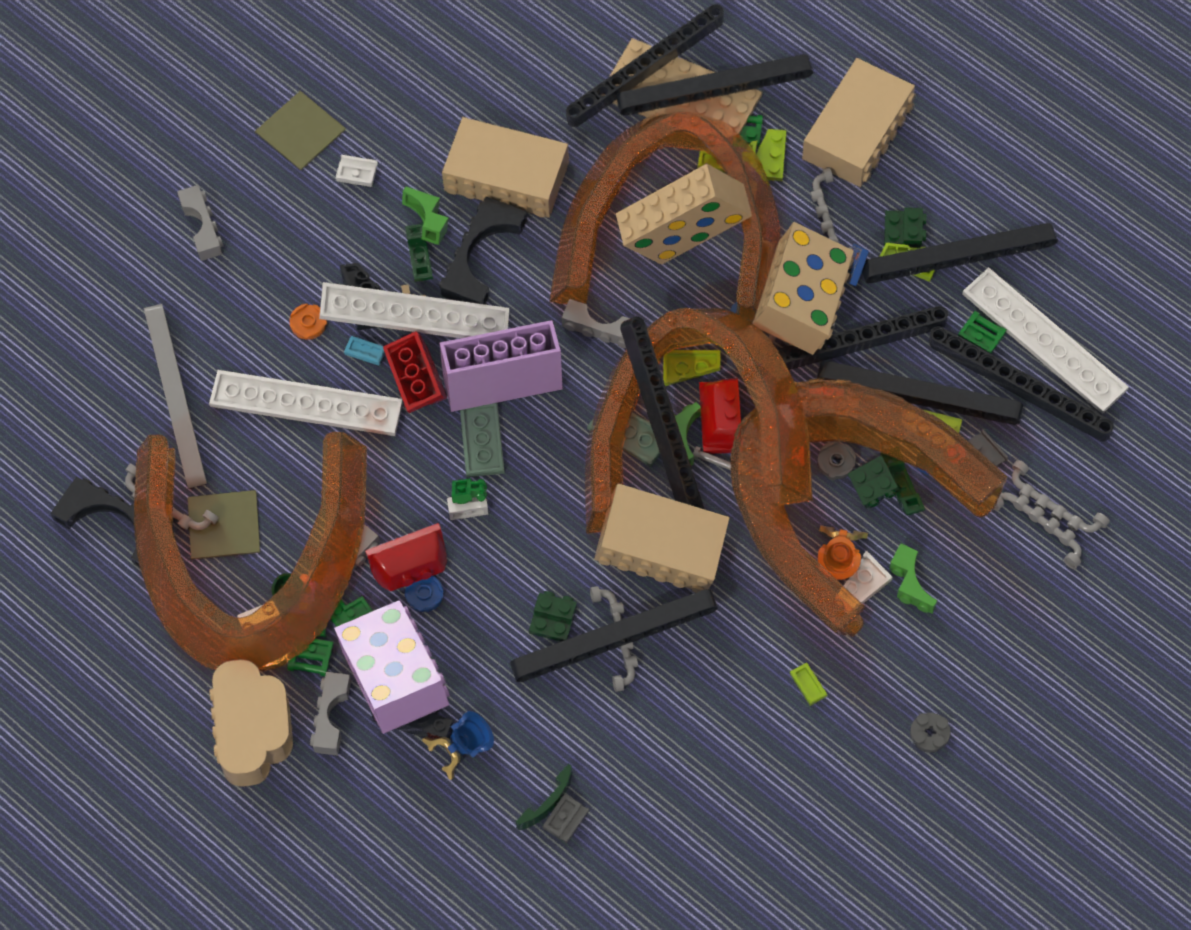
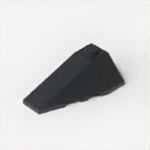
[340,263,380,330]

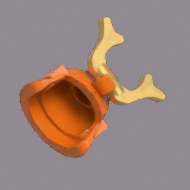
[818,525,868,580]

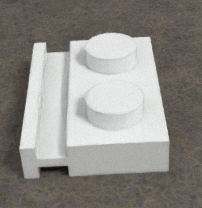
[336,155,378,187]

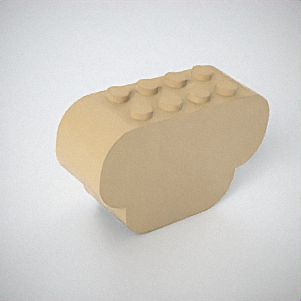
[210,660,293,786]

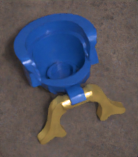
[422,711,494,780]

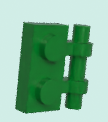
[452,478,487,504]

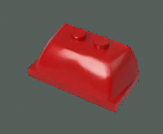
[383,331,447,413]
[699,378,742,454]
[365,523,447,591]

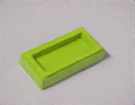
[790,662,827,706]

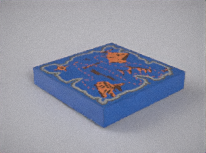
[846,244,869,286]

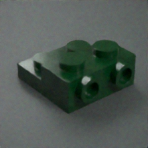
[884,207,927,248]
[848,456,900,508]
[529,591,577,642]

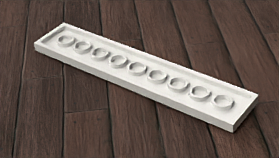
[962,267,1129,414]
[319,282,509,338]
[209,370,403,436]

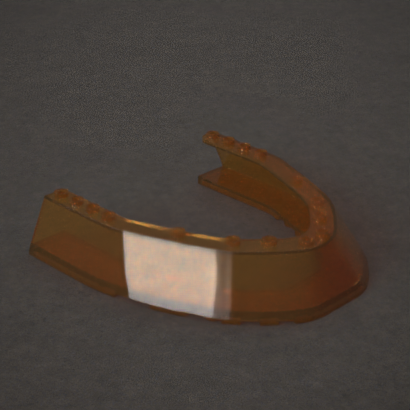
[549,112,781,324]
[585,308,813,534]
[730,378,1007,637]
[134,432,367,671]

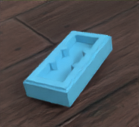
[344,336,385,366]

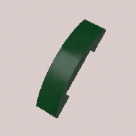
[405,224,433,282]
[880,447,925,516]
[516,764,572,830]

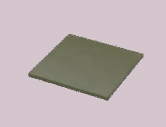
[255,91,346,170]
[188,490,260,560]

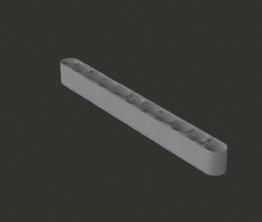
[144,304,207,489]

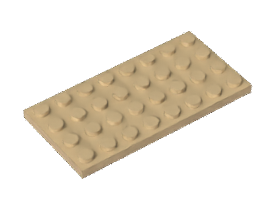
[600,38,762,149]

